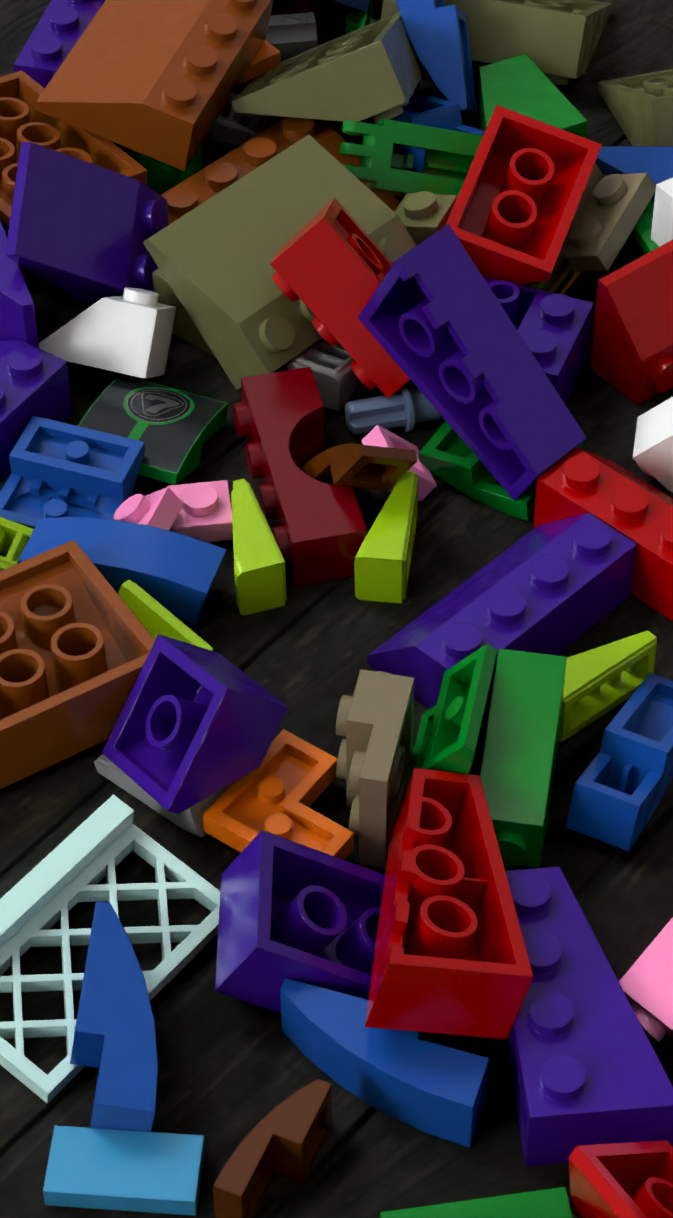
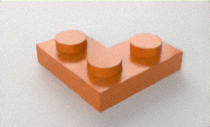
[202,729,354,860]

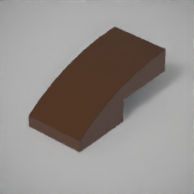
[301,443,417,497]
[213,1079,332,1218]

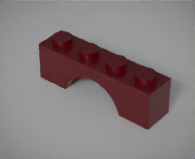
[233,367,367,587]

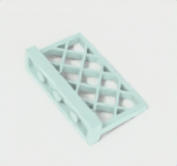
[0,794,220,1104]

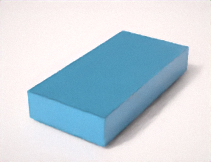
[43,1125,205,1216]

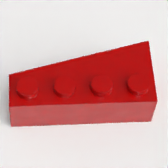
[365,768,534,1039]

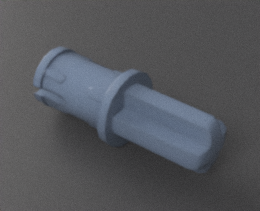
[345,385,445,435]

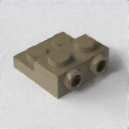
[552,162,656,272]
[336,669,414,869]

